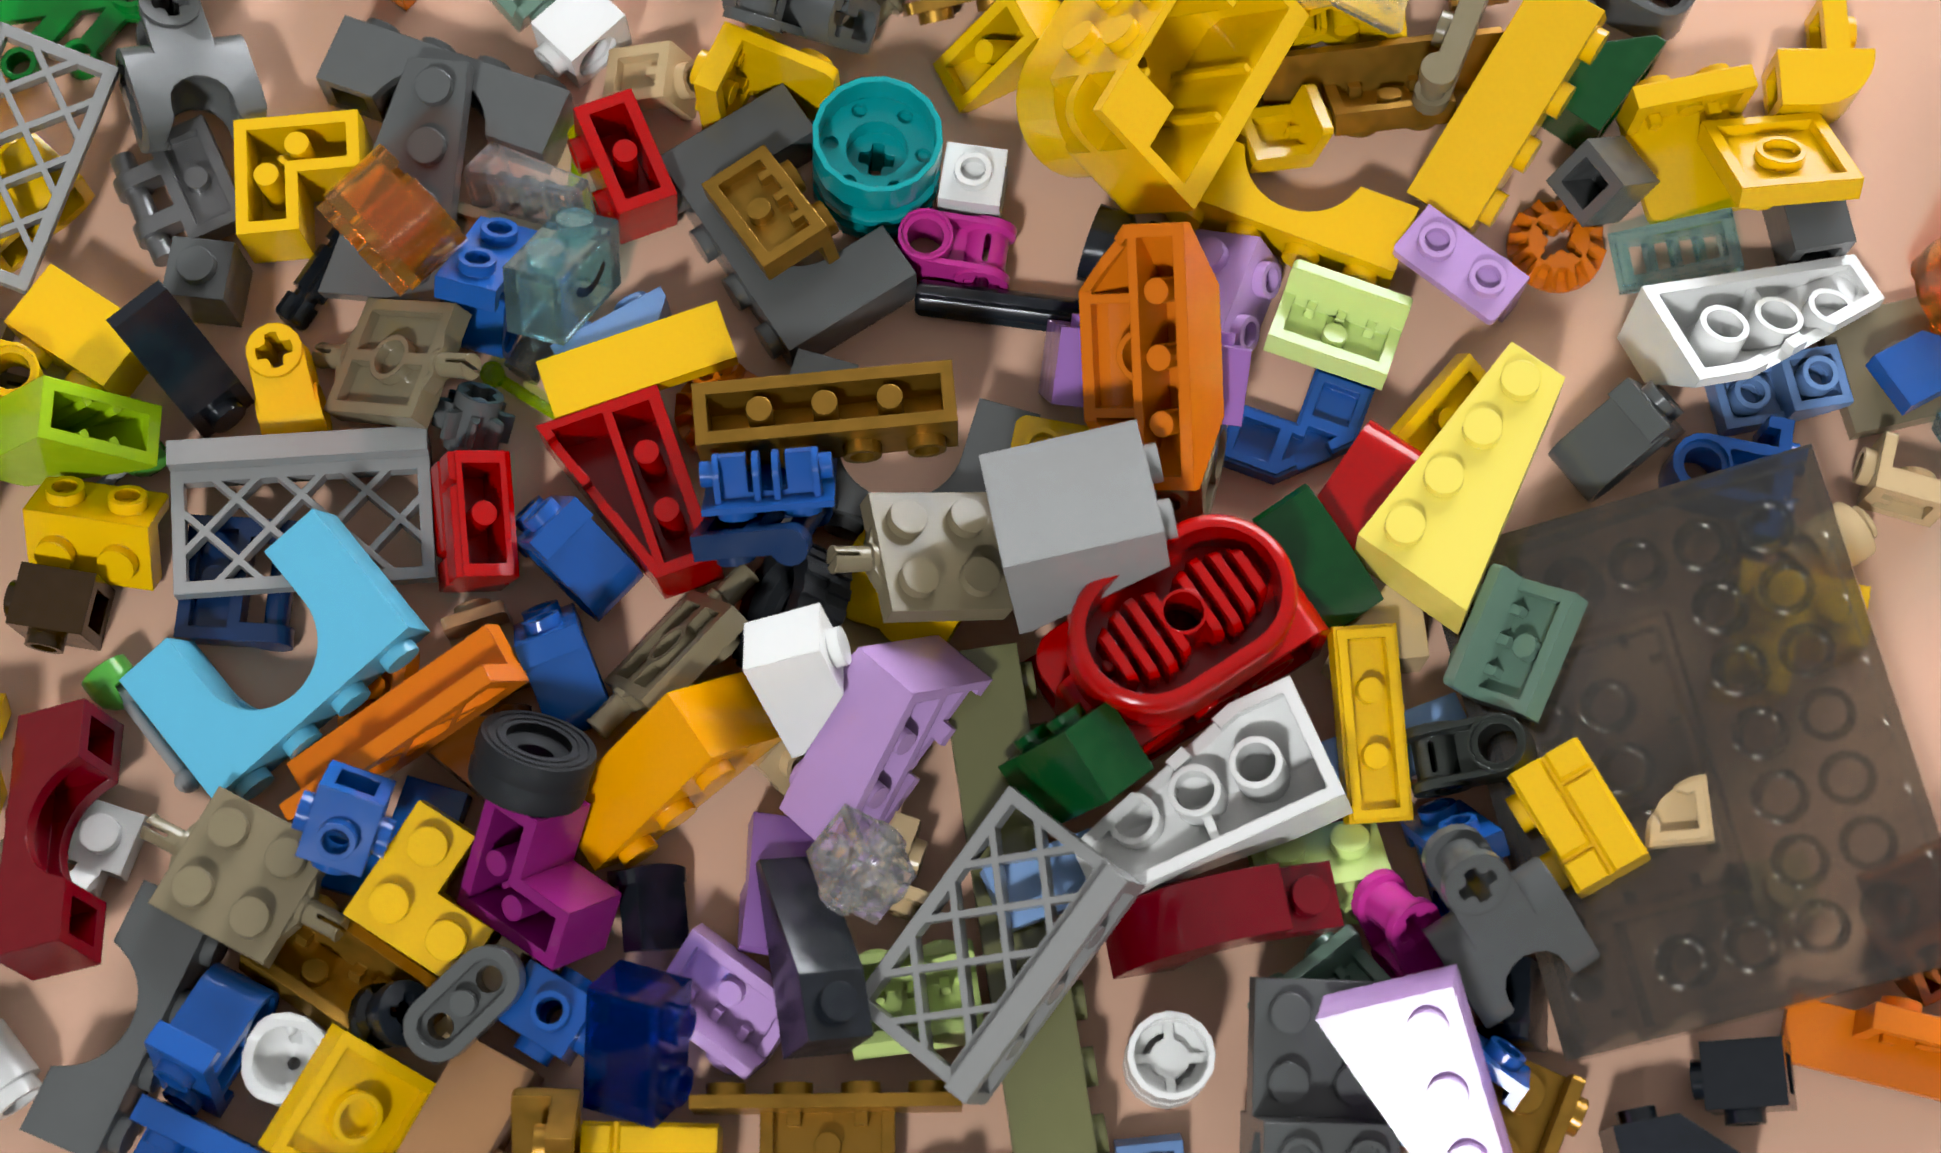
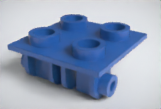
[699,446,838,522]

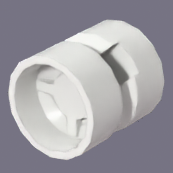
[1122,1011,1216,1109]

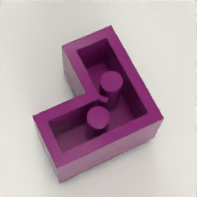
[456,800,622,970]

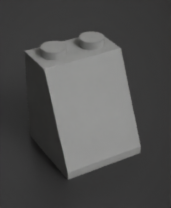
[979,419,1178,634]

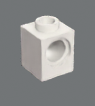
[530,0,632,89]
[938,141,1008,218]

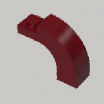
[1105,860,1344,979]

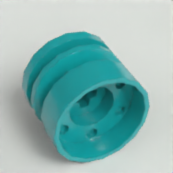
[812,76,943,239]

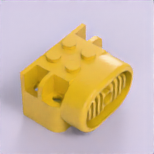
[1016,0,1310,214]

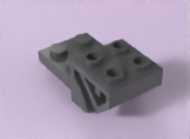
[1239,976,1400,1153]

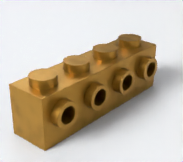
[691,359,958,472]

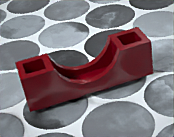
[0,698,124,981]

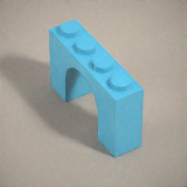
[119,508,431,801]

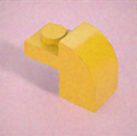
[1761,0,1876,125]

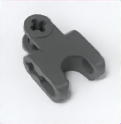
[115,0,267,154]
[722,0,881,55]
[1421,824,1600,1029]

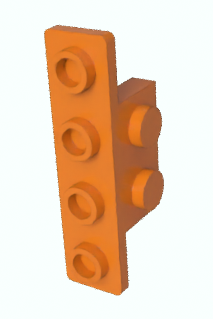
[1780,995,1941,1102]

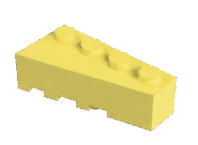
[1355,341,1566,636]

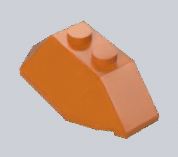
[1078,222,1224,491]

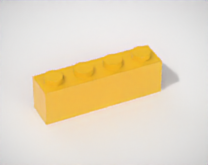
[1407,0,1610,234]

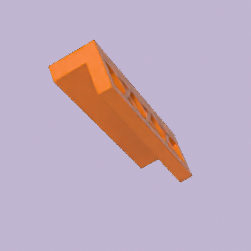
[279,624,530,822]

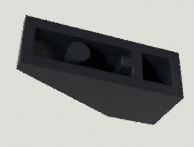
[106,280,255,438]
[755,855,874,1060]

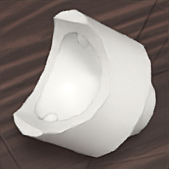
[241,1012,327,1107]

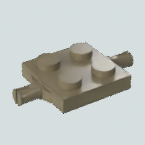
[312,298,482,429]
[826,492,1013,623]
[586,564,759,740]
[140,786,350,969]

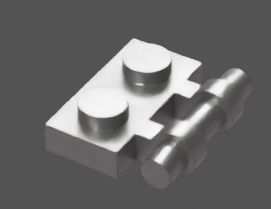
[110,114,236,267]

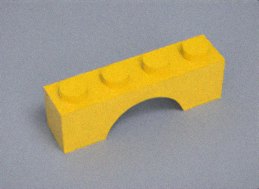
[1162,141,1419,289]

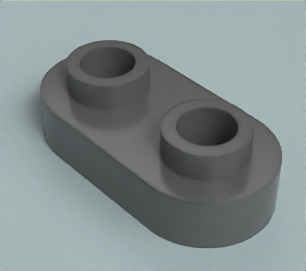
[403,944,526,1062]

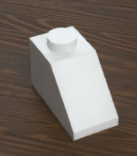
[743,603,851,758]

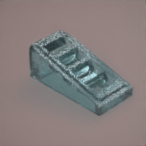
[1607,207,1744,295]

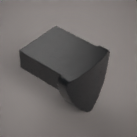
[607,863,689,953]
[1476,957,1548,1052]

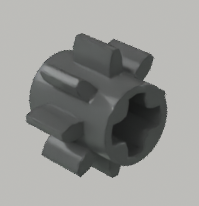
[431,381,515,451]

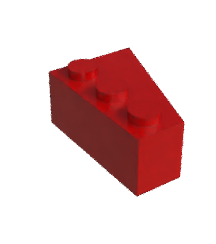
[535,384,725,599]

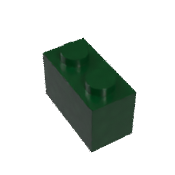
[998,702,1154,824]

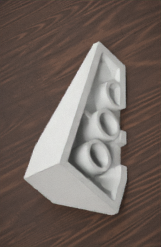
[1617,254,1885,388]
[1075,675,1354,895]

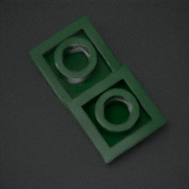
[1252,484,1384,628]

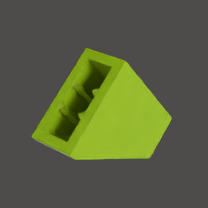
[0,375,162,487]

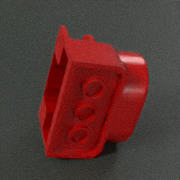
[1025,514,1330,763]

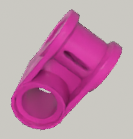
[897,208,1018,289]
[1351,868,1444,979]

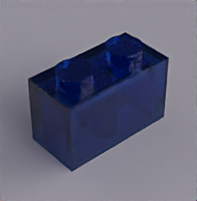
[583,959,697,1129]

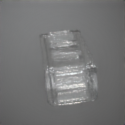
[463,141,599,233]

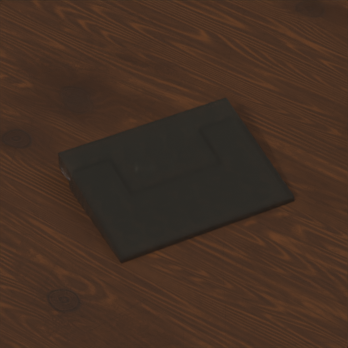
[1442,444,1941,1062]

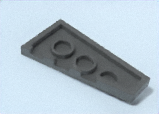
[318,57,475,302]

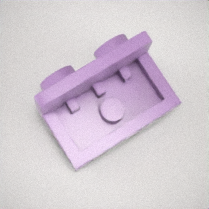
[1392,204,1530,325]
[1195,229,1283,351]
[640,923,781,1079]

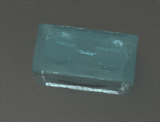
[502,206,621,346]

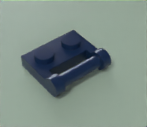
[689,498,837,567]
[173,514,298,652]

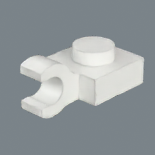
[68,799,151,898]

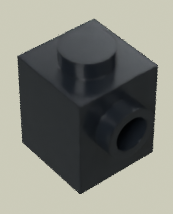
[1690,1036,1797,1126]

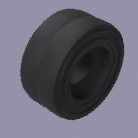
[468,710,597,818]

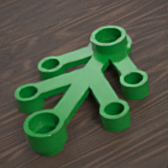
[0,0,141,82]

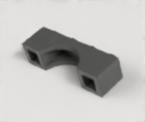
[316,15,575,180]
[19,880,229,1153]

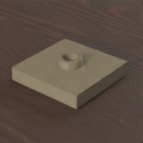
[1817,293,1941,440]

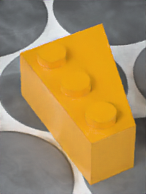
[578,672,782,871]

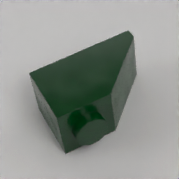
[1541,35,1667,149]

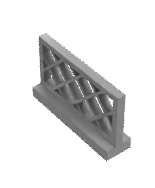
[0,21,120,295]
[166,426,437,600]
[865,785,1145,1105]

